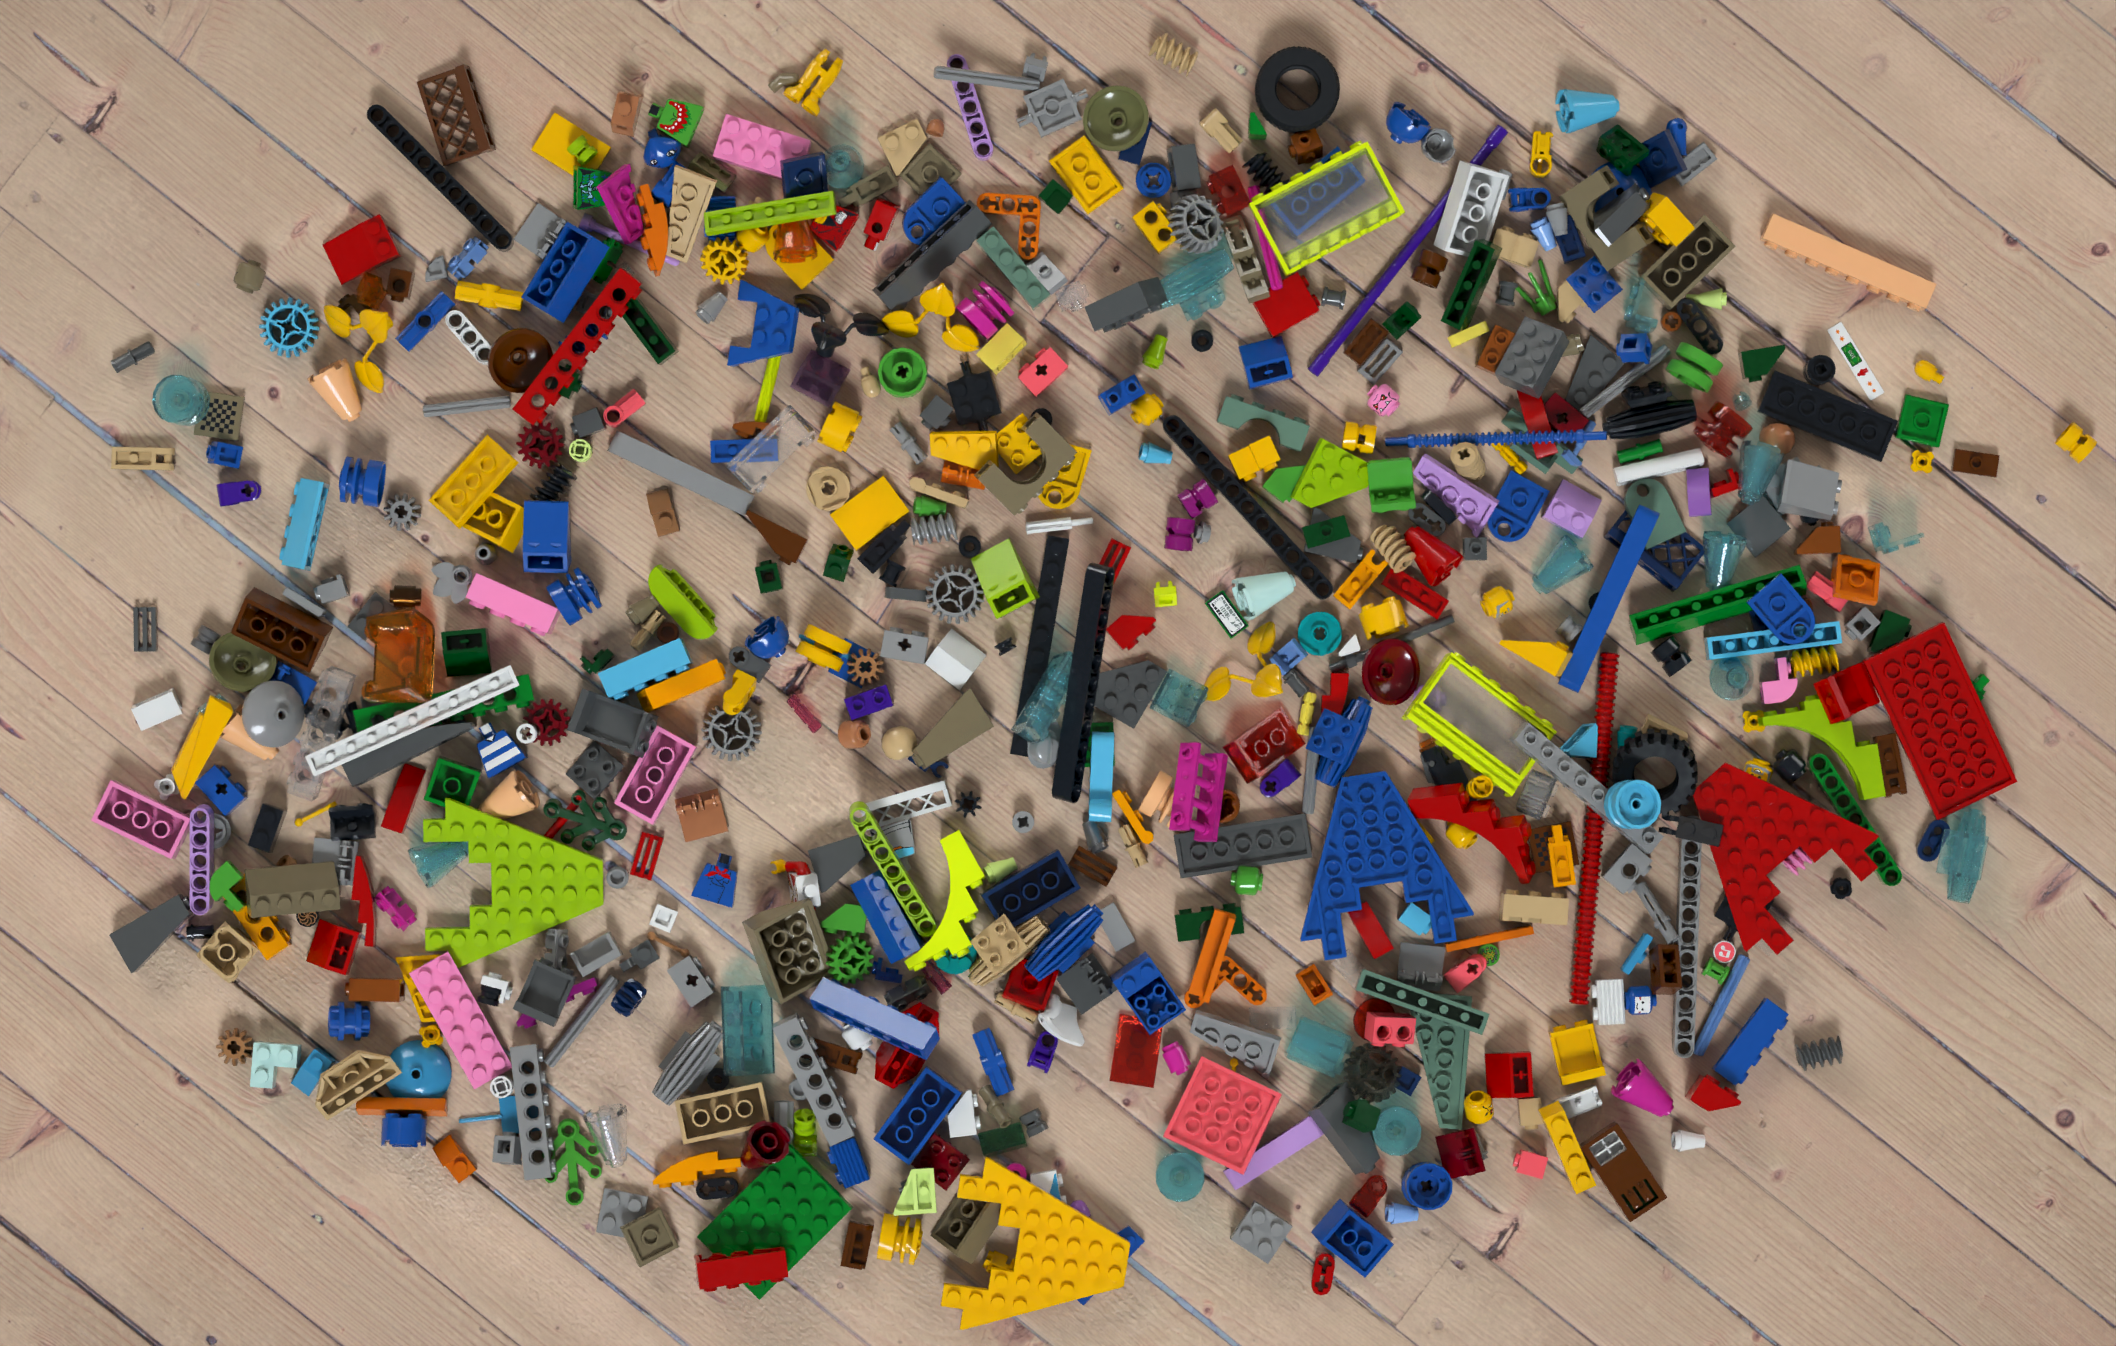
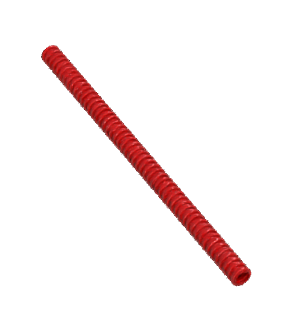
[1569,652,1620,1005]

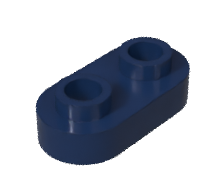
[1916,820,1950,862]

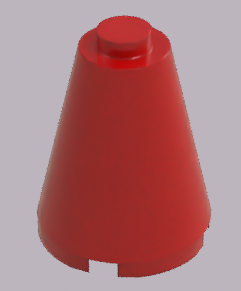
[1403,526,1464,587]

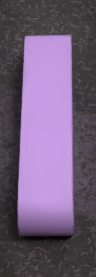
[947,54,993,161]
[190,804,214,915]
[1223,1116,1324,1190]

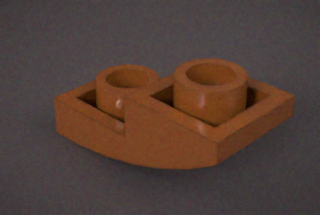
[732,421,781,439]

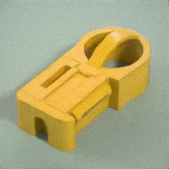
[1529,131,1553,178]

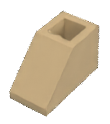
[1556,280,1586,325]

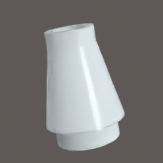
[1671,1130,1706,1152]

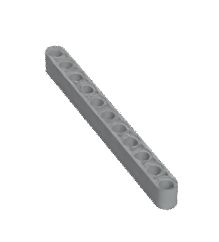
[1672,815,1702,1058]

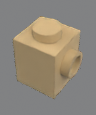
[1517,1096,1545,1130]

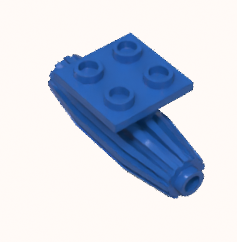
[1306,696,1373,788]
[1024,904,1104,981]

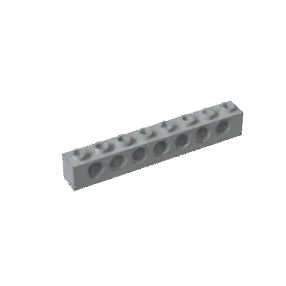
[1510,723,1664,854]

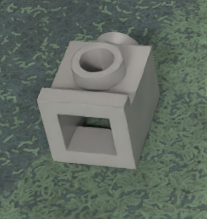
[313,574,350,604]
[1844,606,1881,641]
[492,1132,522,1165]

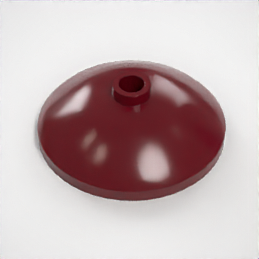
[1362,639,1420,705]

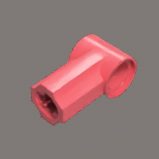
[603,389,646,428]
[1807,571,1848,613]

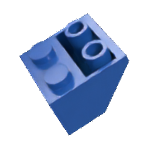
[1238,336,1293,390]

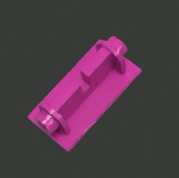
[375,886,417,932]

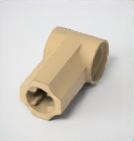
[1199,108,1243,154]

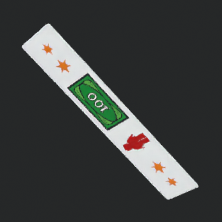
[1827,322,1884,401]

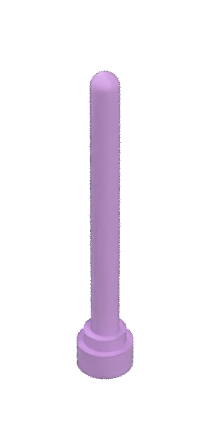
[578,213,680,266]

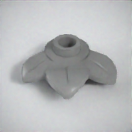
[431,562,473,604]

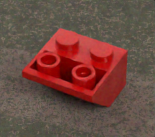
[1106,615,1157,651]
[306,919,362,975]
[1485,1051,1534,1098]
[1685,1074,1742,1112]

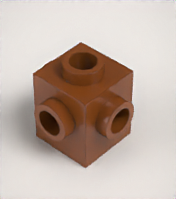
[1288,128,1323,165]

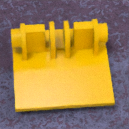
[997,412,1041,474]

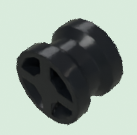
[477,984,502,1007]

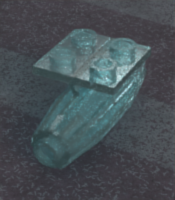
[1158,249,1234,321]
[1936,809,1989,904]

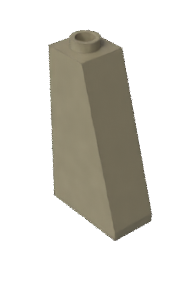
[912,688,994,770]

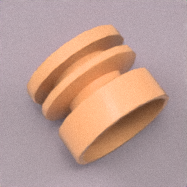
[1138,770,1174,828]

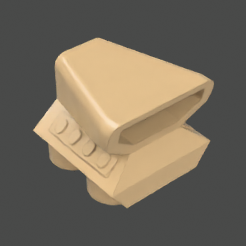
[196,921,259,983]

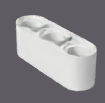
[445,310,492,365]

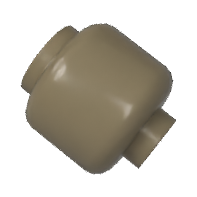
[233,259,266,294]

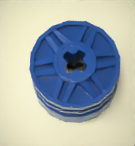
[339,456,386,507]
[546,567,603,626]
[1401,1162,1453,1210]

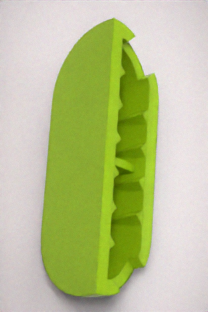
[648,564,718,639]

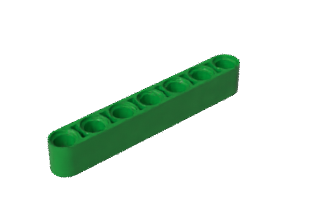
[1807,754,1902,886]

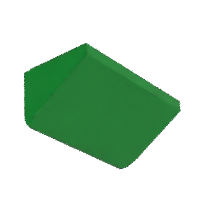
[1248,112,1267,140]

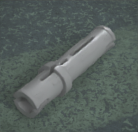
[1634,881,1680,944]

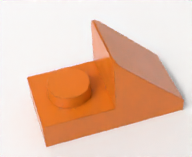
[432,1134,477,1183]

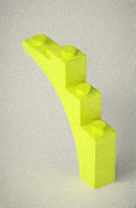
[904,830,986,972]

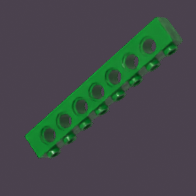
[352,674,534,733]

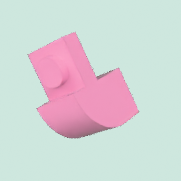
[1759,657,1797,704]

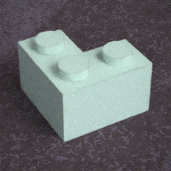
[250,1041,302,1089]

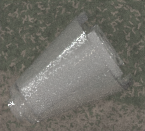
[583,1103,627,1168]

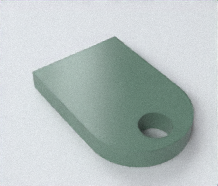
[1624,478,1686,551]

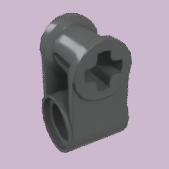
[729,646,772,683]

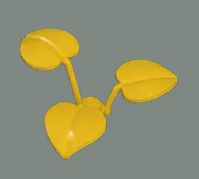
[882,283,981,352]
[324,305,393,393]
[1203,621,1283,701]

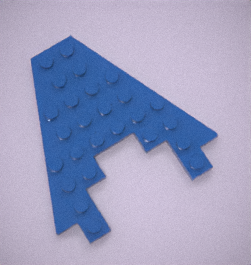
[1300,771,1474,961]

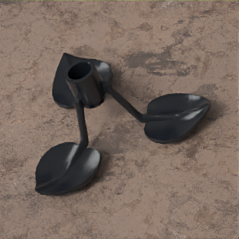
[793,294,889,358]

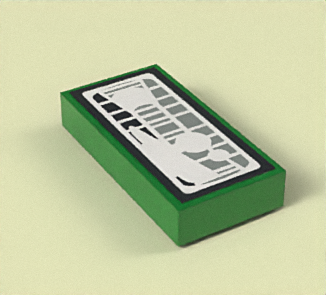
[1205,590,1249,639]

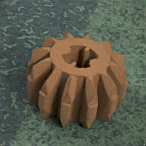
[847,648,884,686]
[216,1028,253,1066]

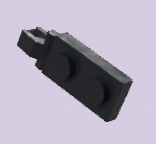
[857,519,911,574]

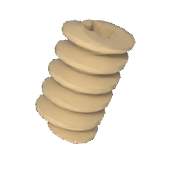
[1148,33,1198,77]
[1450,442,1486,483]
[1370,525,1416,573]

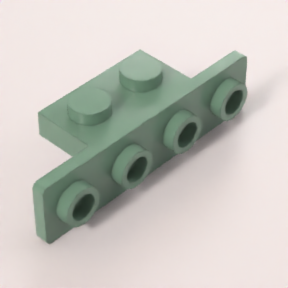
[1501,408,1583,474]

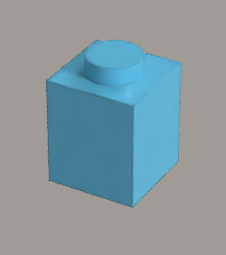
[1397,902,1431,936]

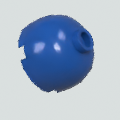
[1386,102,1431,144]
[745,616,789,659]

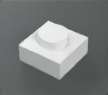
[649,904,678,933]

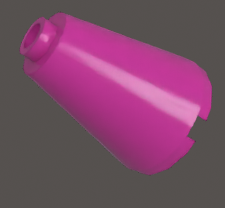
[1611,1059,1674,1117]

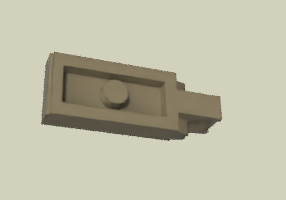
[838,166,899,209]

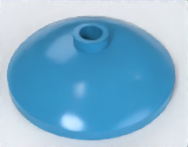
[386,1040,452,1098]

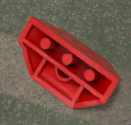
[875,1002,939,1089]

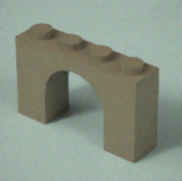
[1559,165,1655,271]
[974,412,1077,516]

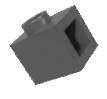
[920,395,954,431]

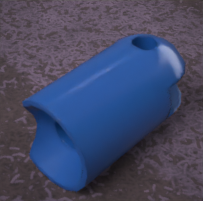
[1666,118,1687,156]

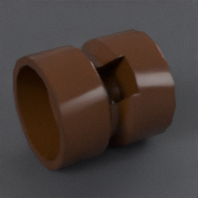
[1411,249,1448,289]

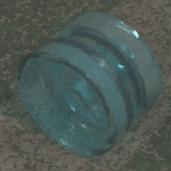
[152,375,210,426]
[1371,1105,1421,1156]
[1155,1151,1204,1202]

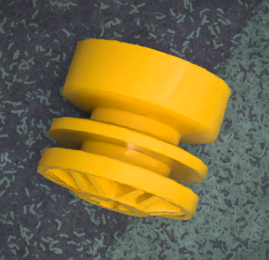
[877,1213,923,1265]

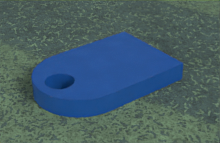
[902,177,966,246]
[1487,470,1550,542]
[1746,573,1815,644]

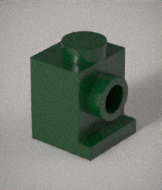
[755,560,783,594]

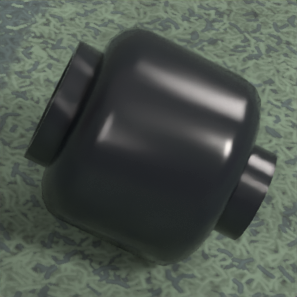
[1773,749,1806,782]

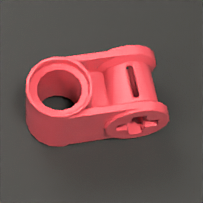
[1443,954,1487,993]

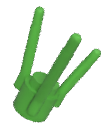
[1516,259,1557,316]

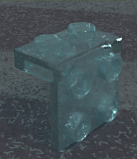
[1623,279,1658,333]
[1150,669,1208,727]

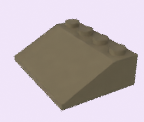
[742,898,834,1004]

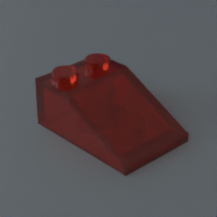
[1223,707,1306,784]
[1109,1014,1163,1088]

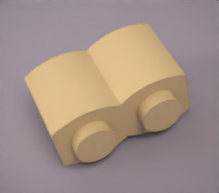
[1491,226,1539,269]

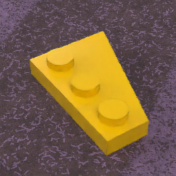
[929,431,999,470]
[395,954,440,1022]

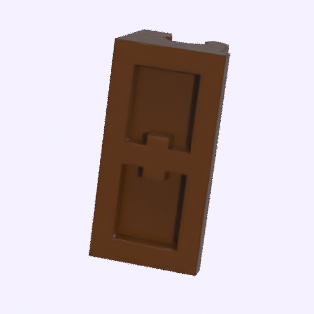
[840,1220,874,1270]

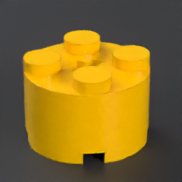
[817,401,863,453]
[1358,596,1409,641]

